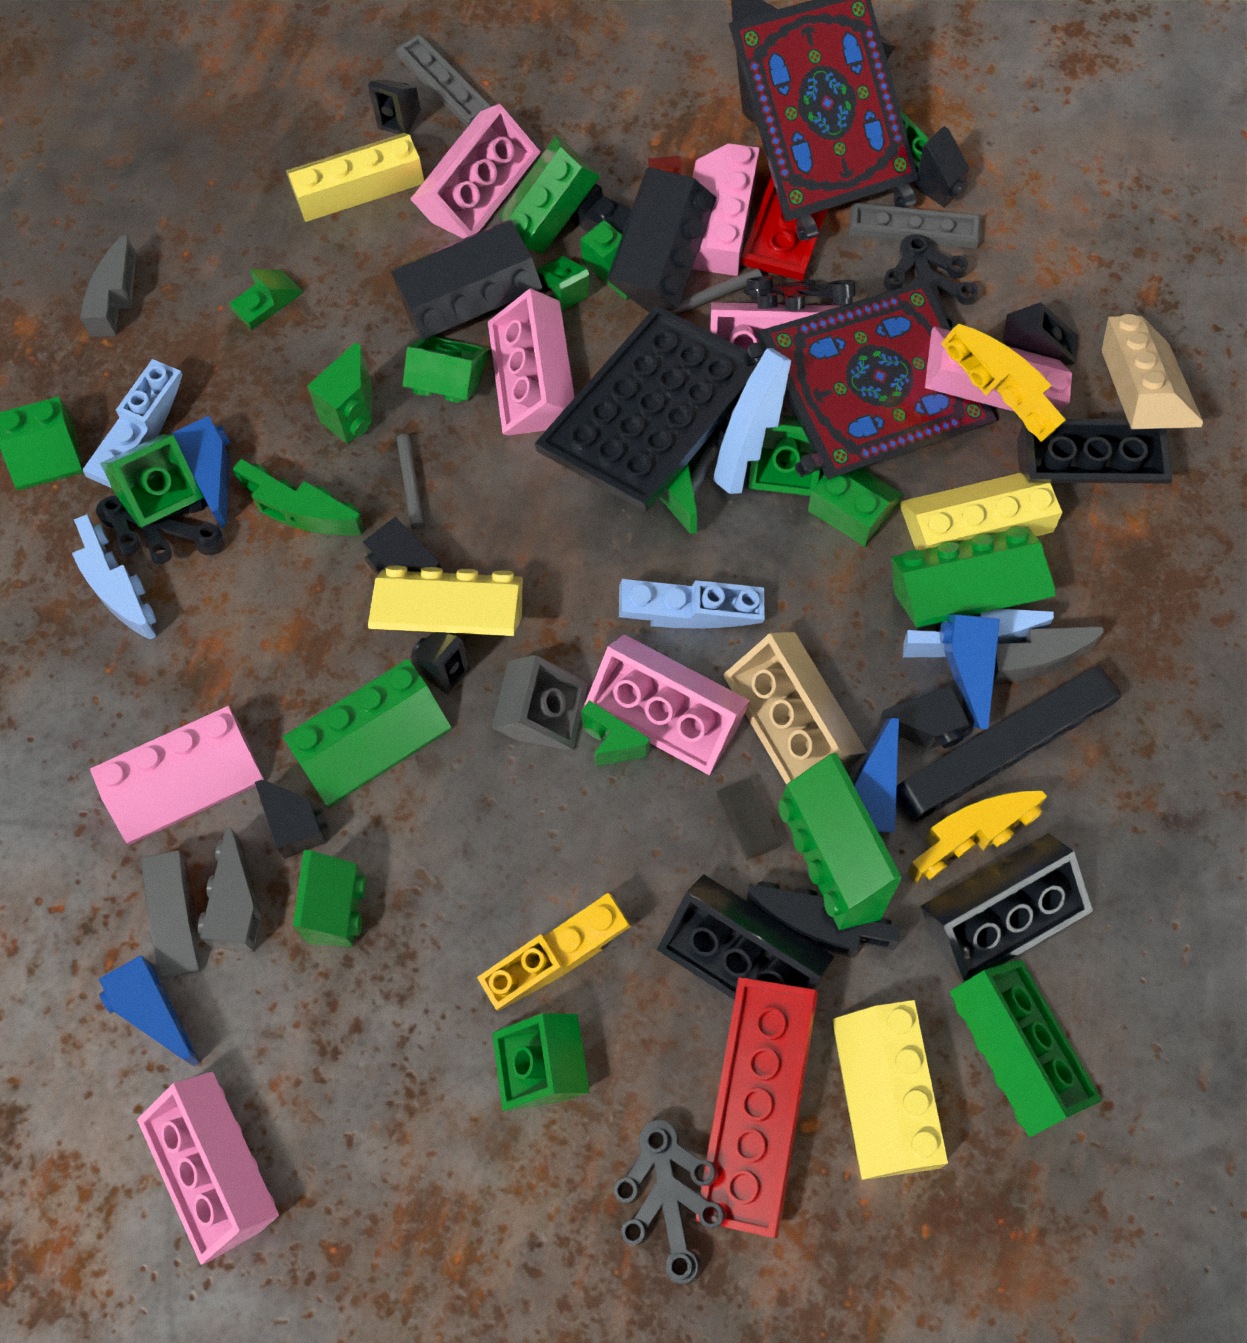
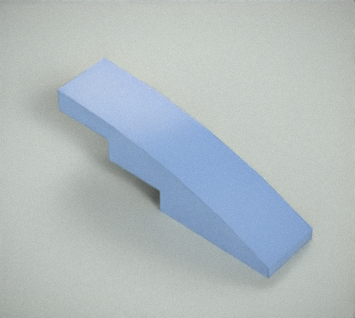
[713,348,791,494]
[903,609,1054,657]

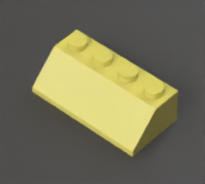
[286,133,424,222]
[899,473,1062,550]
[368,566,523,636]
[832,1000,948,1180]

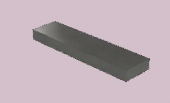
[396,34,492,127]
[848,202,981,249]

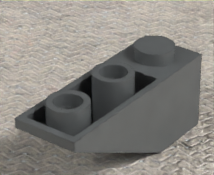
[198,827,262,952]

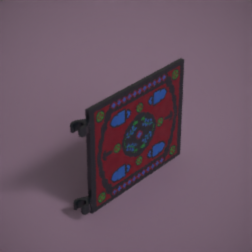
[729,0,919,241]
[741,280,997,480]

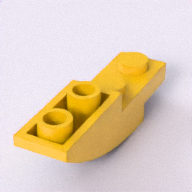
[941,324,1066,442]
[907,791,1047,884]
[477,893,632,1011]

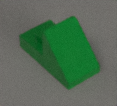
[536,256,590,311]
[229,269,302,330]
[581,700,650,766]

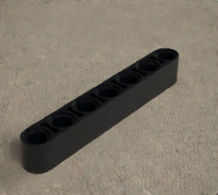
[896,665,1123,823]

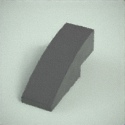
[80,235,137,337]
[993,627,1103,684]
[141,850,200,978]

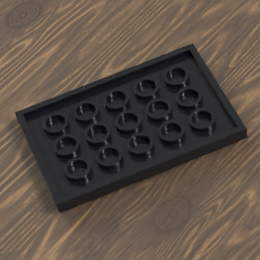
[534,305,757,512]

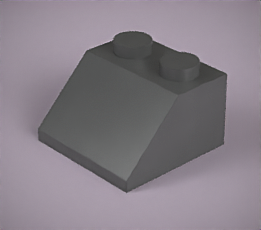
[492,655,589,750]

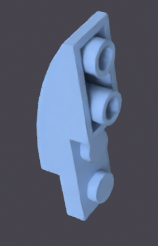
[83,359,182,488]
[72,514,157,639]
[619,579,765,628]

